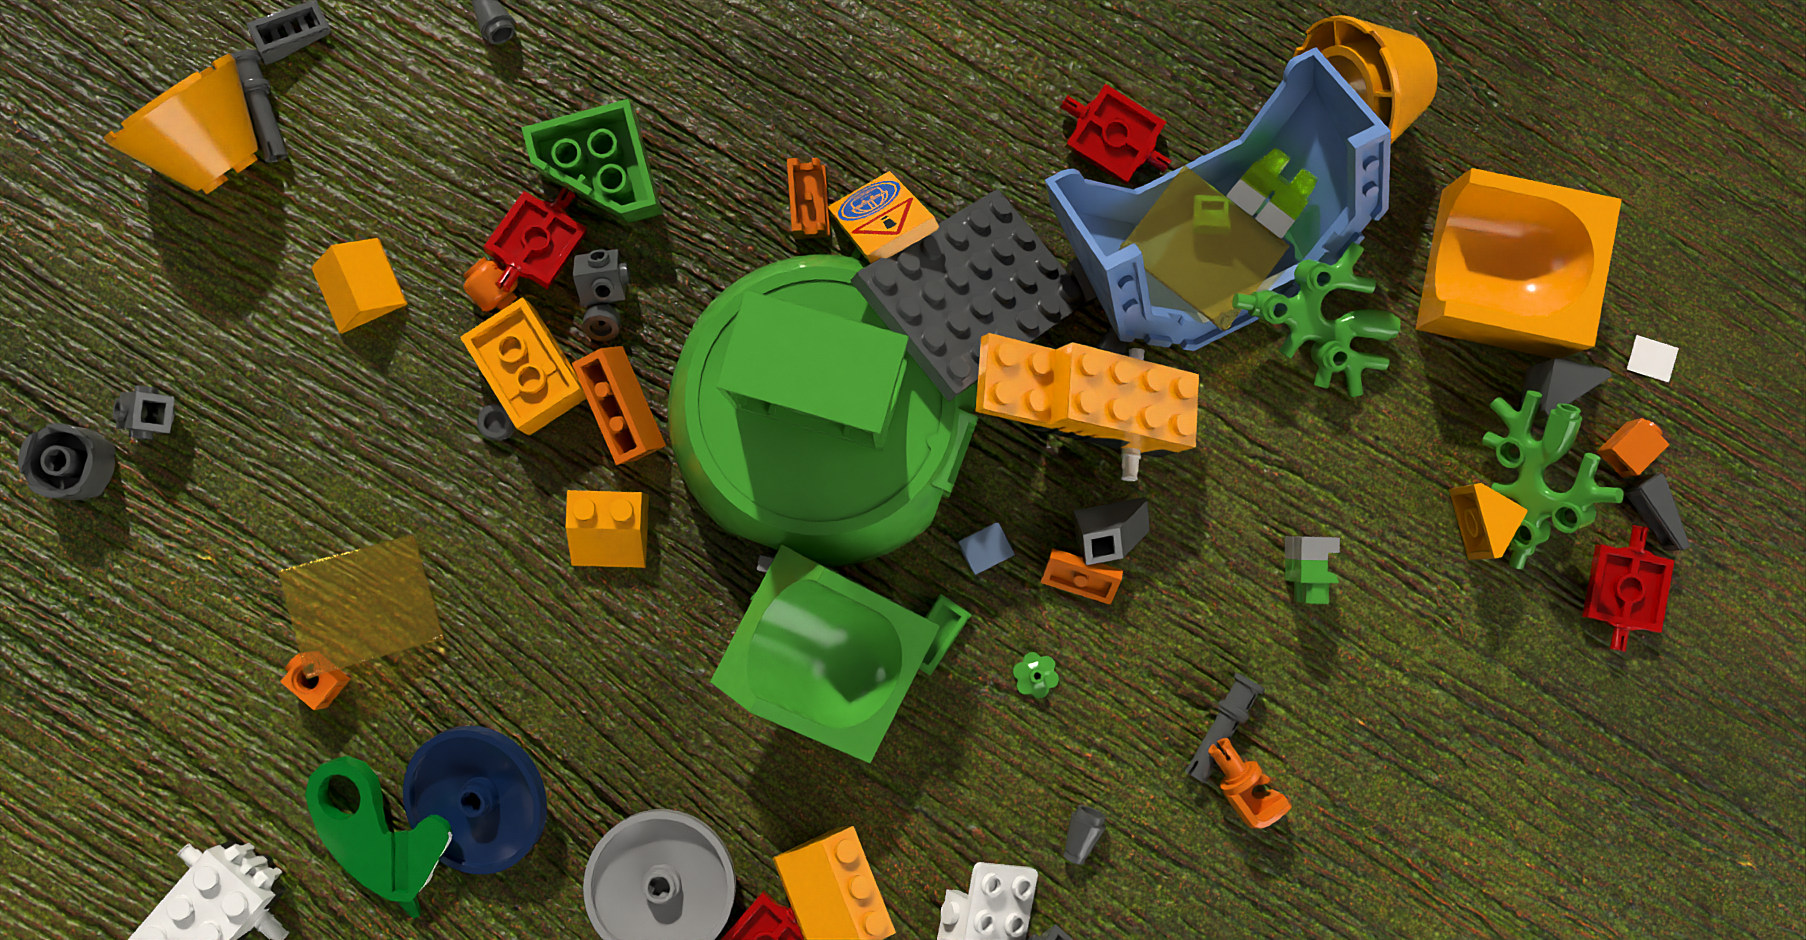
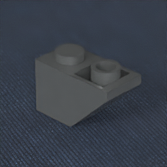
[1073,497,1149,565]

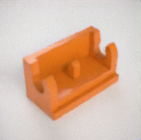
[787,158,831,240]

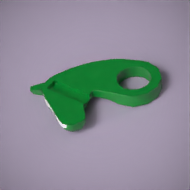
[305,756,453,919]

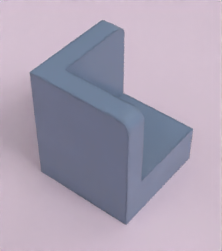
[957,523,1015,575]

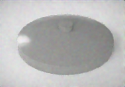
[583,809,736,940]

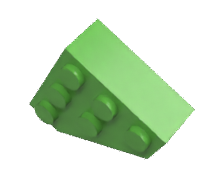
[521,99,663,223]

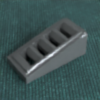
[246,0,332,65]
[1624,472,1690,551]

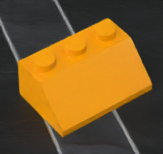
[772,826,896,940]

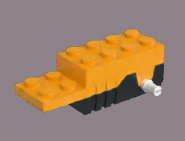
[975,333,1199,481]

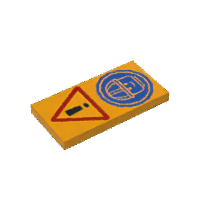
[827,171,939,264]

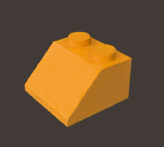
[565,490,649,568]

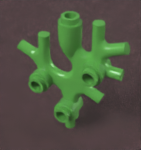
[1232,242,1401,397]
[1482,390,1624,569]

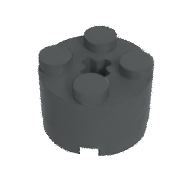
[18,423,116,500]

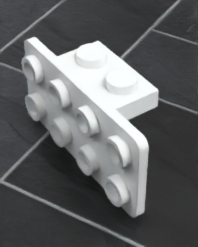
[937,862,1038,940]

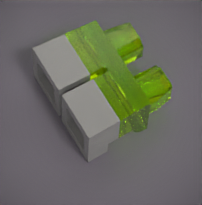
[1226,147,1319,239]

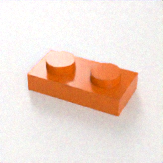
[1040,548,1123,605]

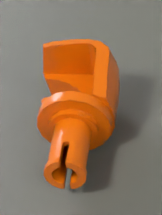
[1208,738,1292,829]

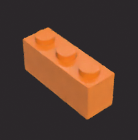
[572,346,666,465]

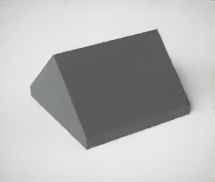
[1518,358,1612,420]

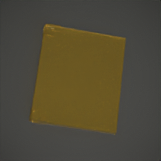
[1118,165,1290,332]
[278,534,444,679]

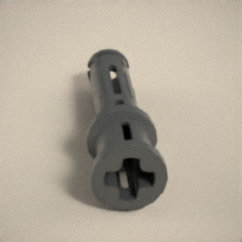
[231,49,289,163]
[1185,672,1265,784]

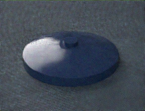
[403,725,547,874]

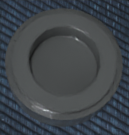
[477,404,516,441]

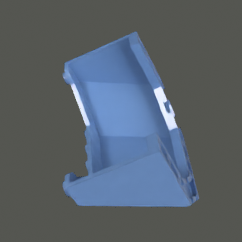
[1045,47,1391,351]

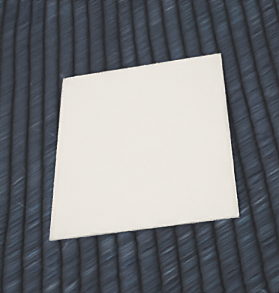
[1627,335,1679,383]

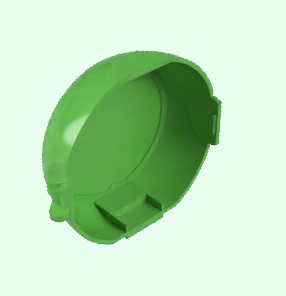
[667,247,979,567]

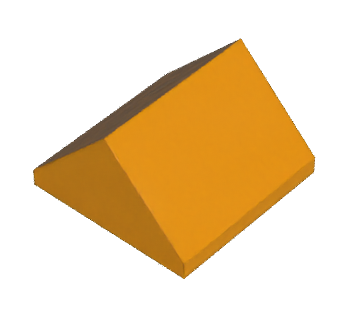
[311,238,408,334]
[1449,483,1528,560]

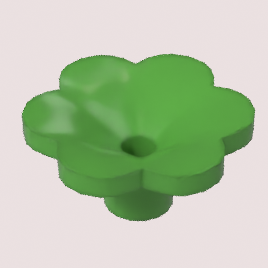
[1013,652,1059,698]

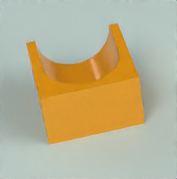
[1415,168,1622,359]

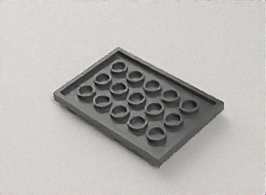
[850,189,1085,401]

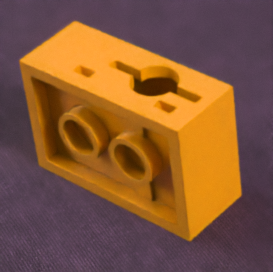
[460,297,587,436]

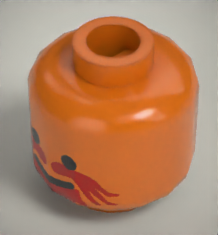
[463,256,519,312]

